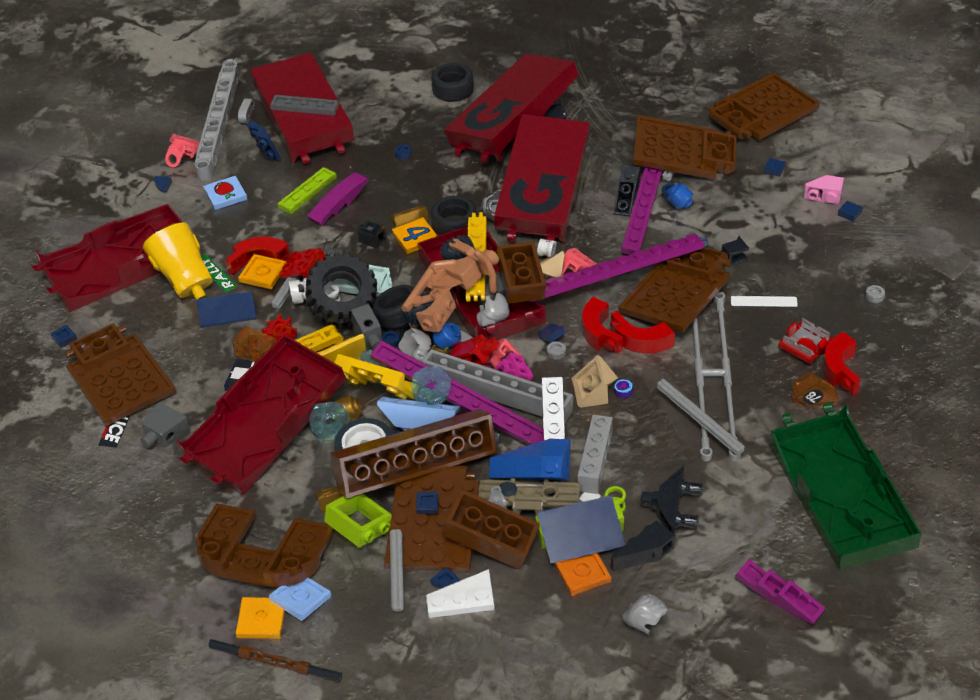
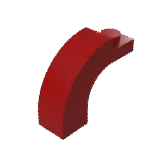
[225,237,290,276]
[582,296,623,354]
[610,311,675,354]
[823,331,861,396]

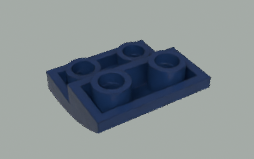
[247,121,281,161]

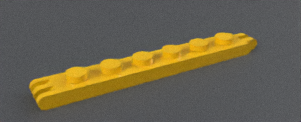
[466,212,487,302]

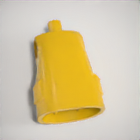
[143,222,212,300]

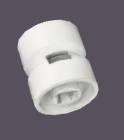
[288,278,307,305]

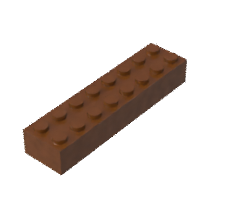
[331,409,497,498]

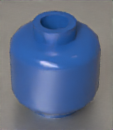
[667,183,693,209]
[433,322,461,351]

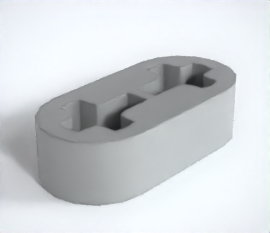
[238,98,255,123]

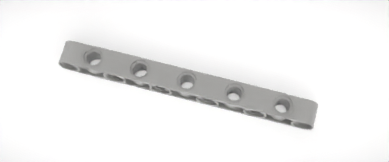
[195,59,239,181]

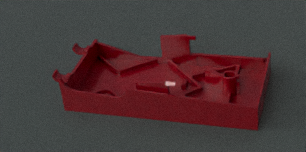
[250,52,354,164]

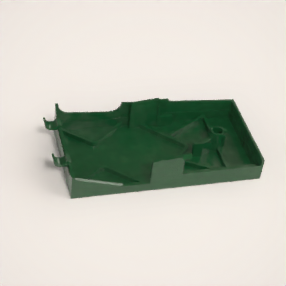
[769,402,922,570]

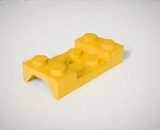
[334,354,420,400]

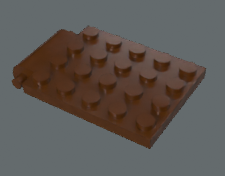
[708,72,820,140]
[632,115,737,180]
[618,247,732,332]
[65,323,176,426]
[384,464,480,573]

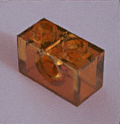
[232,326,277,362]

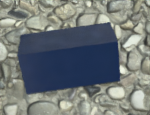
[197,291,257,328]

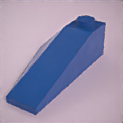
[489,439,571,481]

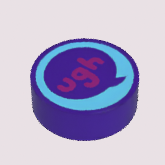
[614,379,633,398]

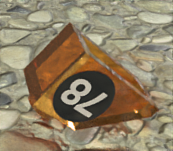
[792,371,839,407]

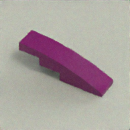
[307,172,369,226]
[735,559,825,625]

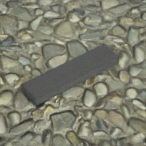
[270,95,339,115]

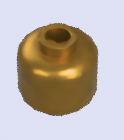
[331,395,362,424]

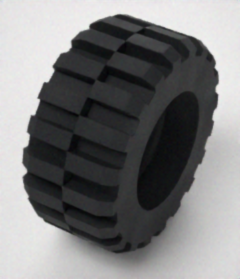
[305,253,377,328]

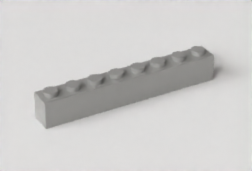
[422,349,573,424]

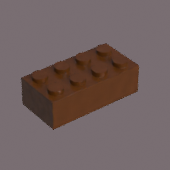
[441,489,540,570]

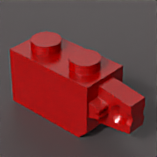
[450,334,499,365]

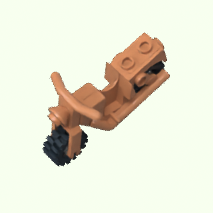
[401,235,499,332]

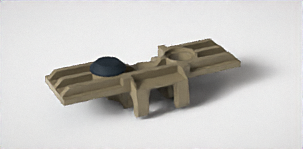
[478,478,580,516]

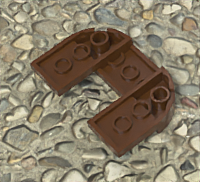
[196,503,334,588]

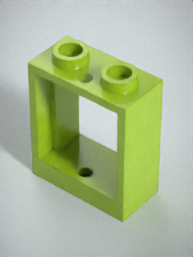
[324,493,392,548]

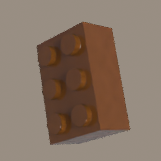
[497,242,546,304]

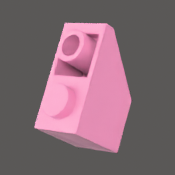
[804,175,844,204]

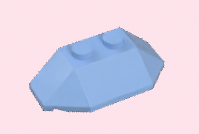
[377,397,460,431]

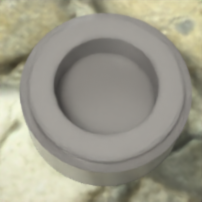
[865,285,885,303]
[547,341,566,360]

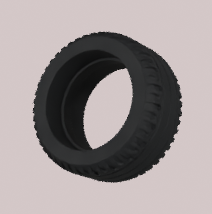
[431,63,474,102]
[430,196,477,235]
[372,285,415,330]

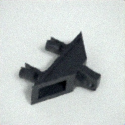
[641,465,703,534]

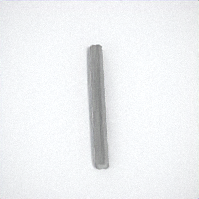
[657,379,745,455]

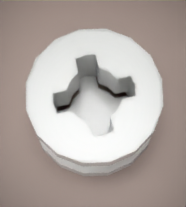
[537,239,556,258]
[323,284,341,302]

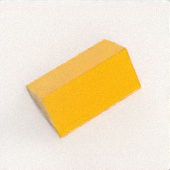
[318,333,367,362]

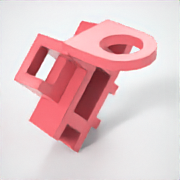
[165,134,199,167]
[561,248,597,276]
[483,339,525,368]

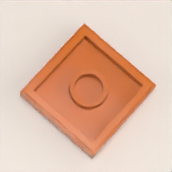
[554,553,611,596]

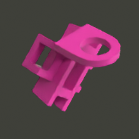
[494,352,533,381]

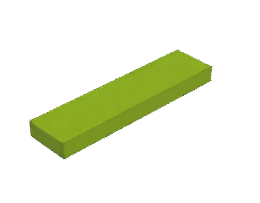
[278,167,337,214]

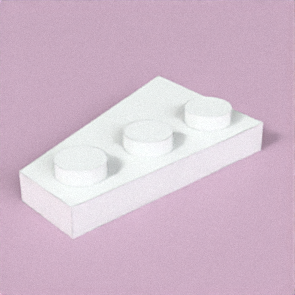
[426,569,494,618]

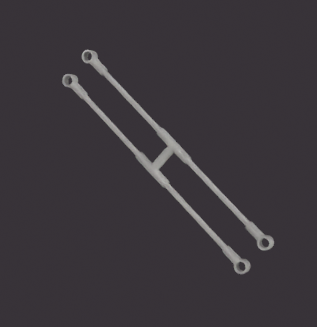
[693,292,741,462]

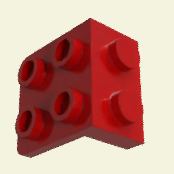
[279,248,326,278]

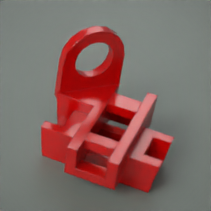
[261,314,297,344]

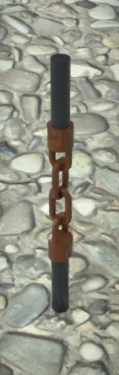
[208,639,342,682]

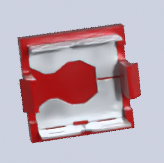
[778,318,832,364]

